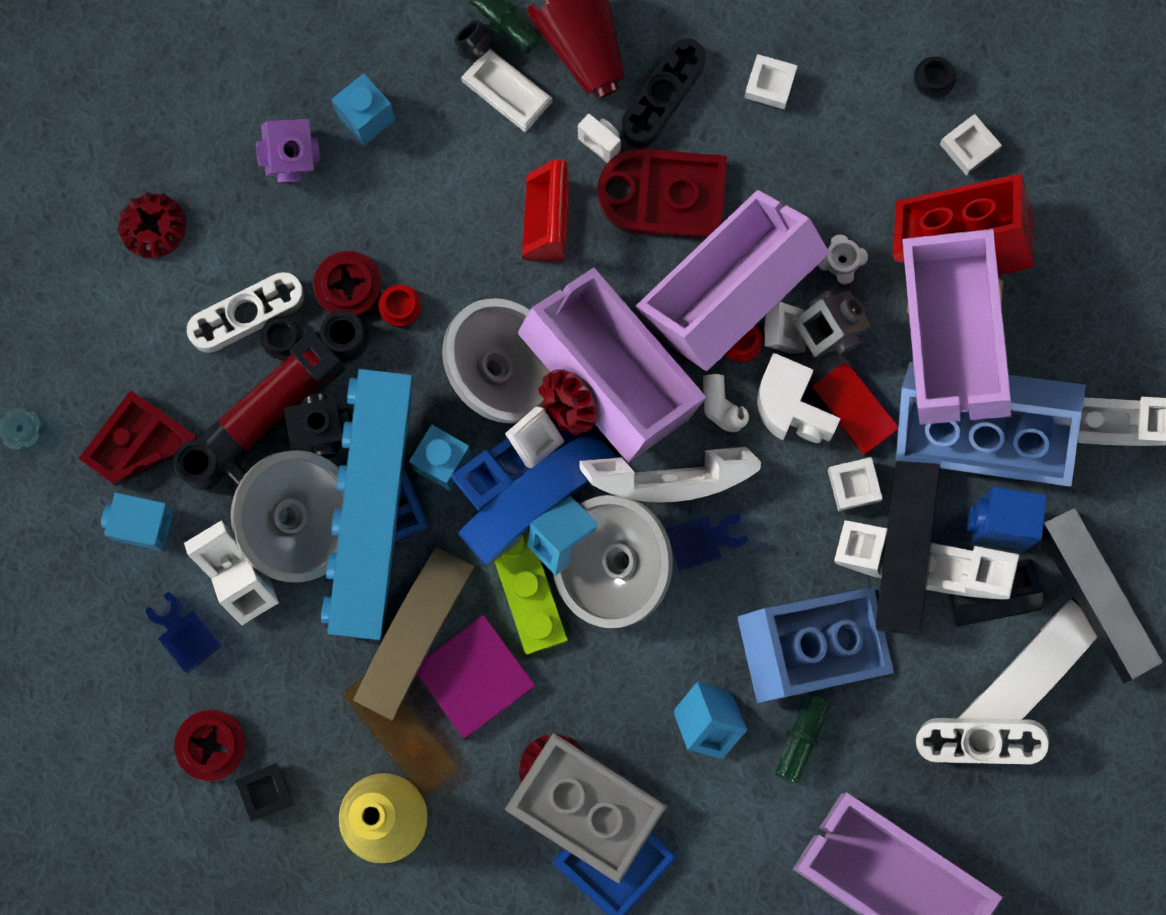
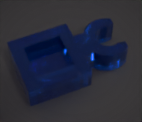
[666,513,748,572]
[145,592,223,674]

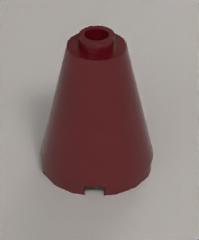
[526,0,625,99]

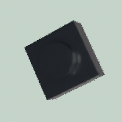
[235,763,295,822]

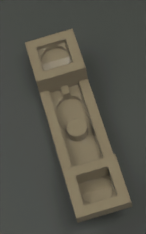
[353,547,475,722]

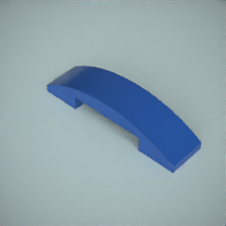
[451,406,596,511]
[459,430,617,567]

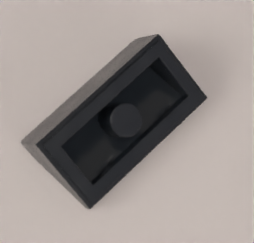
[949,559,1043,627]

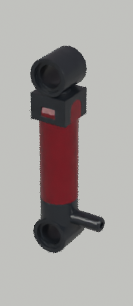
[173,310,368,490]

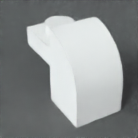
[757,353,840,443]
[184,520,279,625]

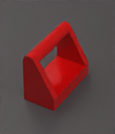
[522,159,569,262]

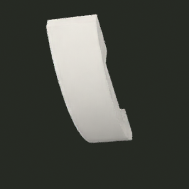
[1078,397,1166,446]
[580,447,761,502]
[834,520,1019,599]
[956,599,1097,753]

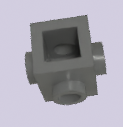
[793,291,872,357]

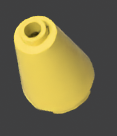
[339,773,427,863]

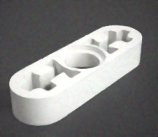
[187,272,304,353]
[916,718,1049,764]

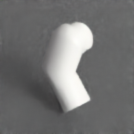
[703,374,749,432]

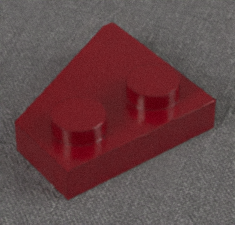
[78,390,198,486]

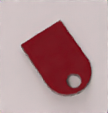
[597,149,727,239]

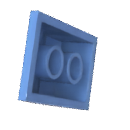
[737,587,894,703]

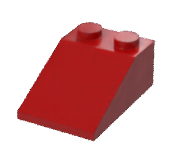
[893,173,1034,275]

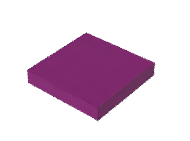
[417,615,536,739]

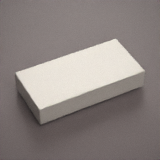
[461,49,552,132]

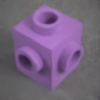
[256,119,319,183]

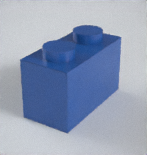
[967,487,1047,552]

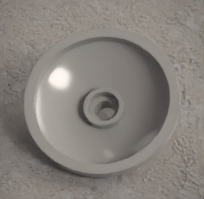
[442,298,550,423]
[231,451,344,583]
[553,495,673,628]

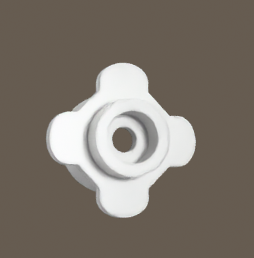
[817,235,868,285]

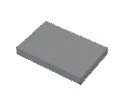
[505,733,667,884]

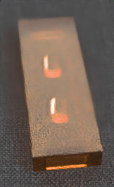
[341,674,459,797]

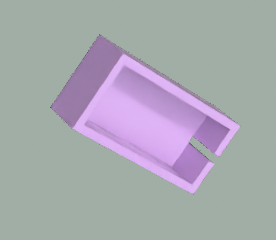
[636,190,829,371]
[903,229,1011,425]
[518,268,706,463]
[793,792,1002,915]

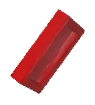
[810,361,898,456]

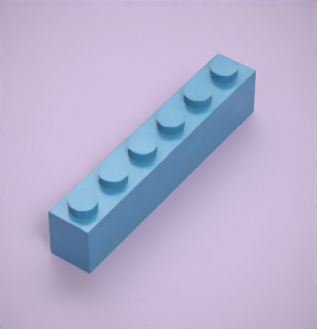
[321,369,414,640]

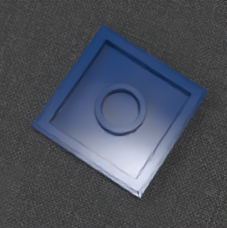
[551,832,678,915]

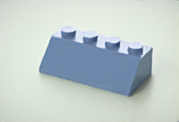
[896,362,1086,487]

